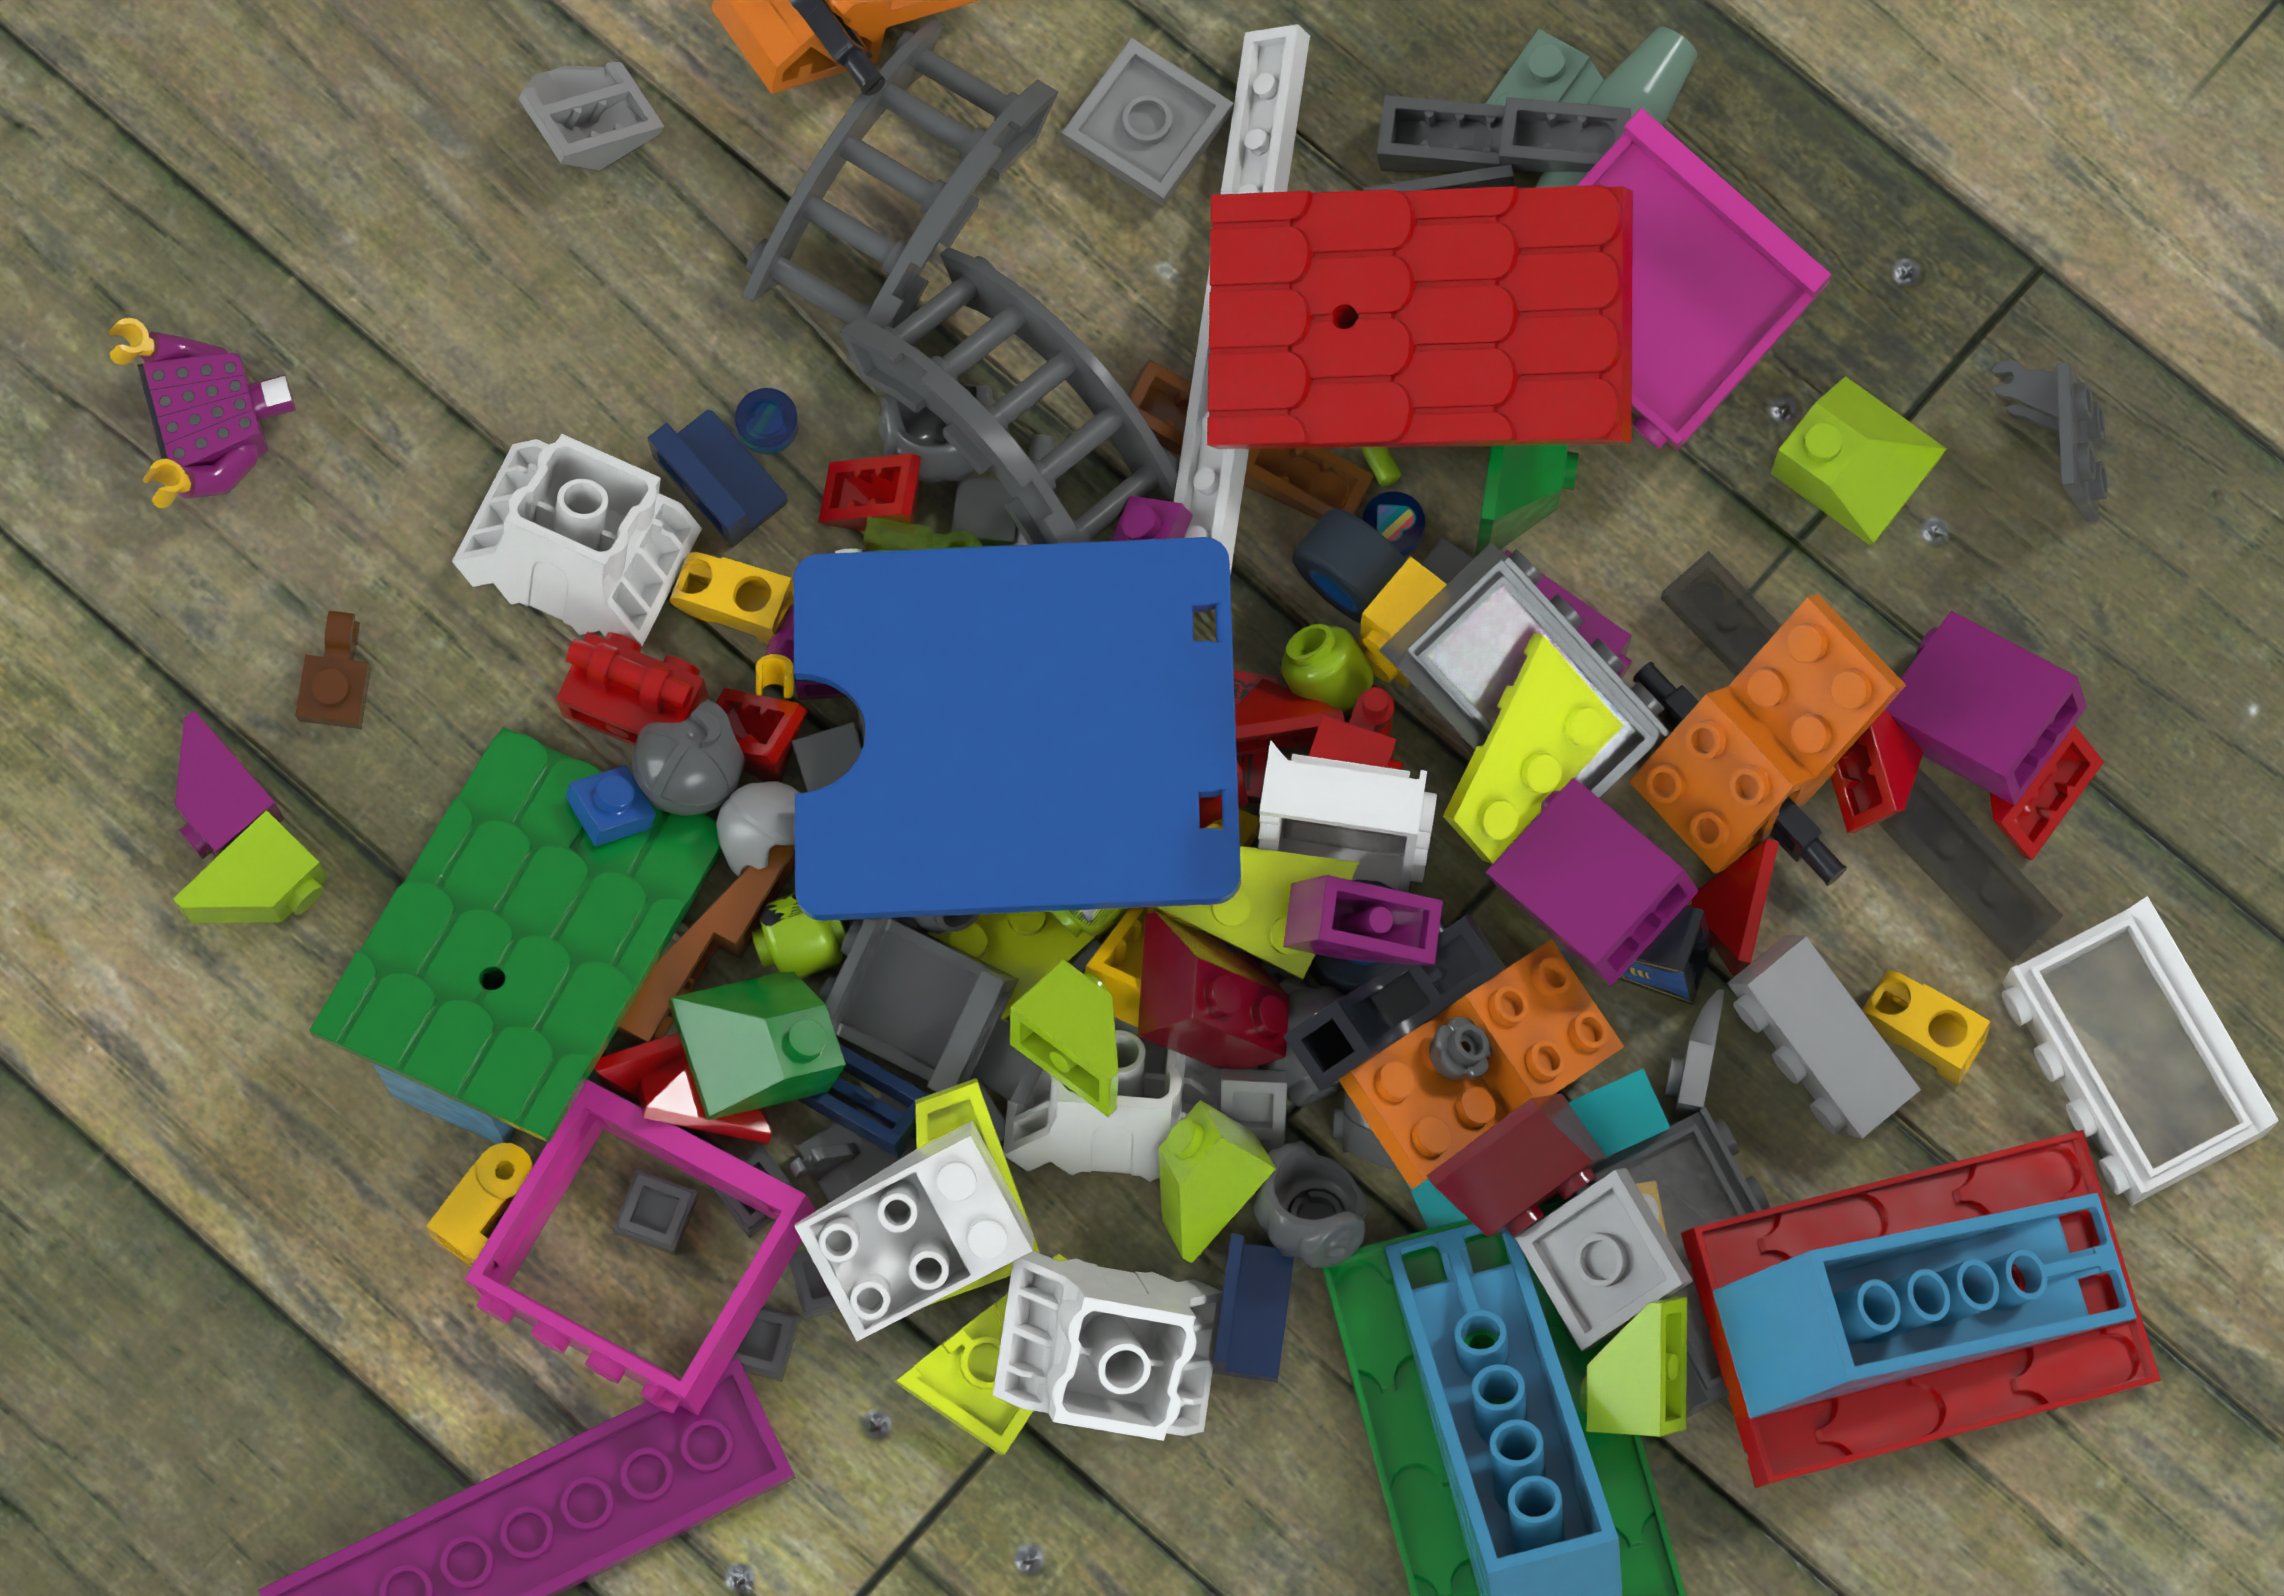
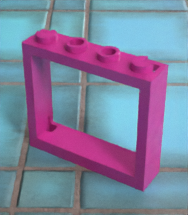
[464,1080,816,1415]

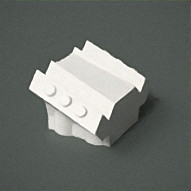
[452,434,702,647]
[1003,1017,1222,1182]
[993,1251,1223,1441]

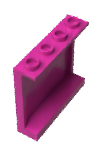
[1577,107,1832,452]

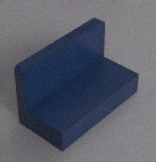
[647,410,788,548]
[1213,1233,1294,1383]

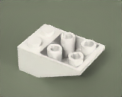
[795,1121,1034,1341]

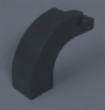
[1283,914,1506,1091]

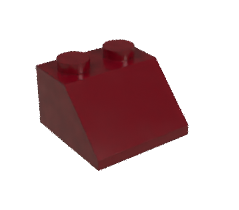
[1137,911,1290,1070]
[1426,1094,1607,1238]

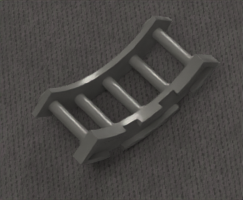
[742,18,1058,362]
[839,247,1179,545]

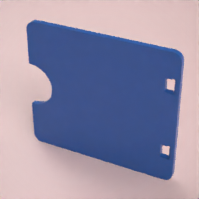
[793,537,1241,921]

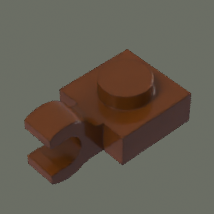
[295,611,371,729]

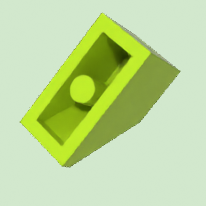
[173,810,328,923]
[1010,959,1118,1117]
[1158,1100,1276,1263]
[1580,1296,1687,1437]

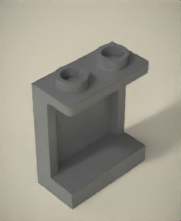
[818,918,1019,1092]

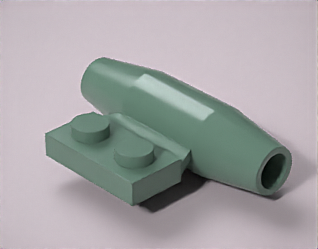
[1485,27,1697,188]

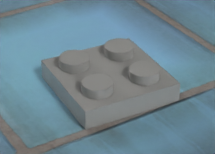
[1061,38,1233,207]
[1515,1168,1693,1351]

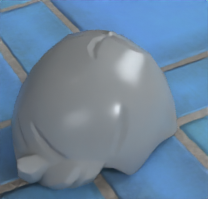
[716,781,800,877]

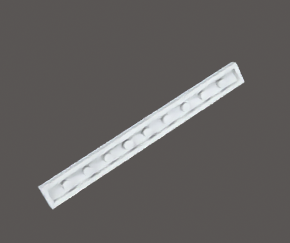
[1174,24,1310,574]

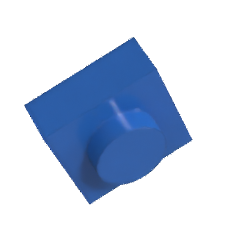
[565,765,656,846]

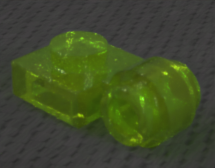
[864,517,983,552]

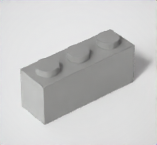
[1727,935,1921,1139]

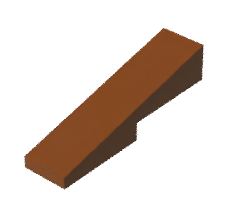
[1127,360,1374,520]
[614,844,795,1046]

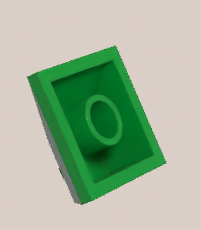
[1475,445,1579,557]
[668,971,846,1121]

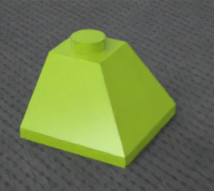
[1771,376,1947,547]

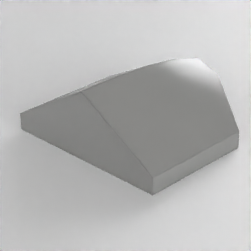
[518,62,665,171]

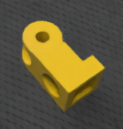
[670,552,794,645]
[1861,970,1991,1086]
[426,1143,533,1267]

